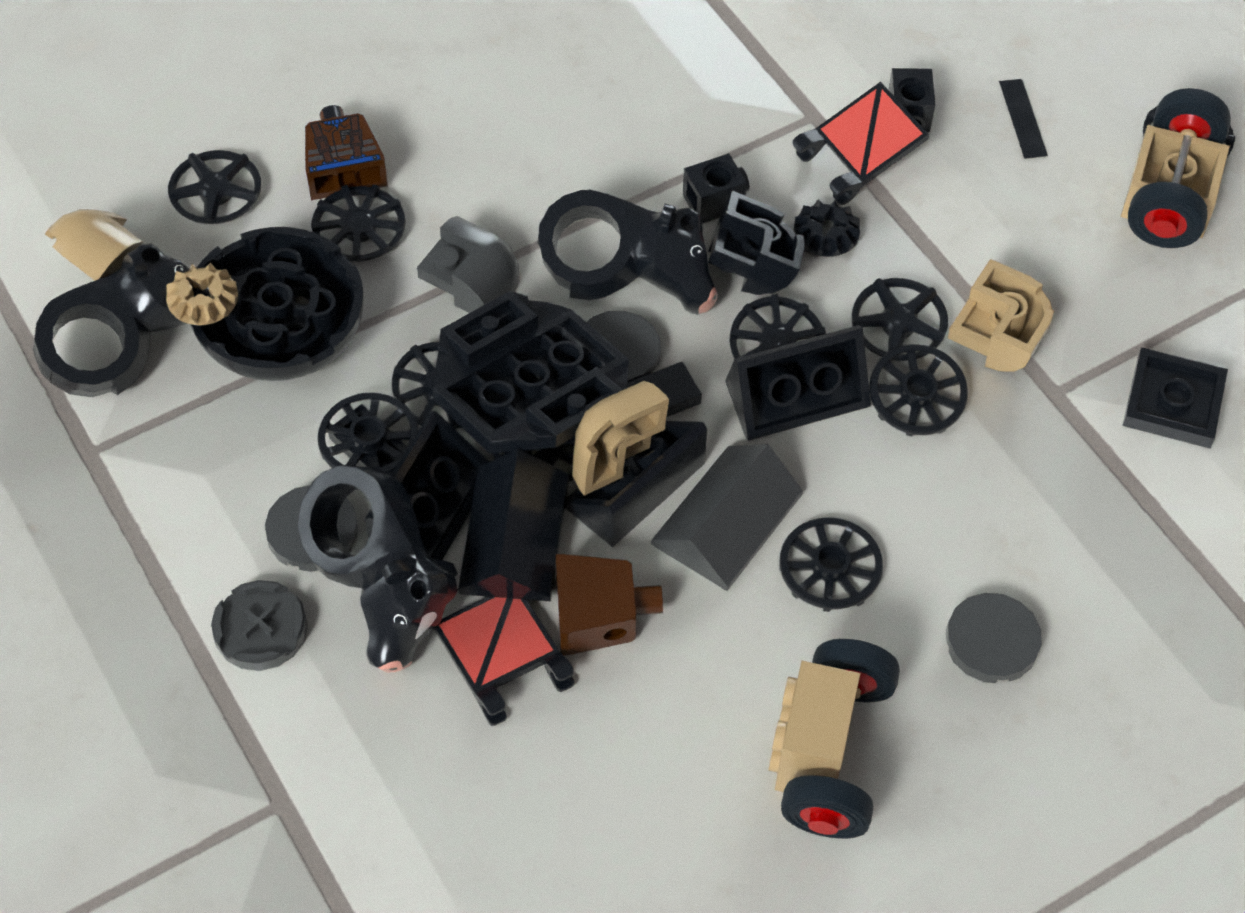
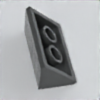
[651,444,803,591]

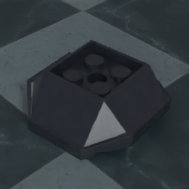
[433,291,629,456]

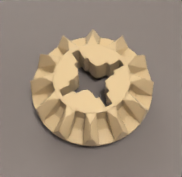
[166,262,238,325]

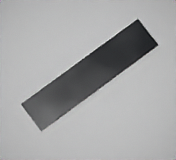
[999,79,1048,159]

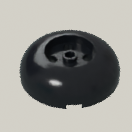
[190,227,364,381]

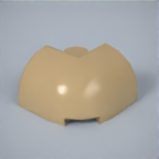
[45,209,143,281]
[948,259,1055,372]
[572,381,669,495]

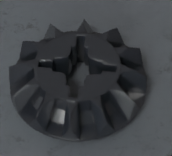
[794,199,860,257]

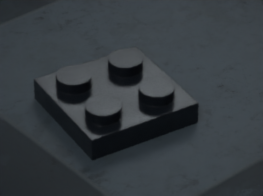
[1122,347,1228,448]

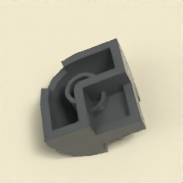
[417,216,519,313]

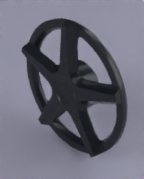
[168,150,262,224]
[851,278,948,361]

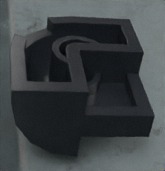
[708,190,805,295]

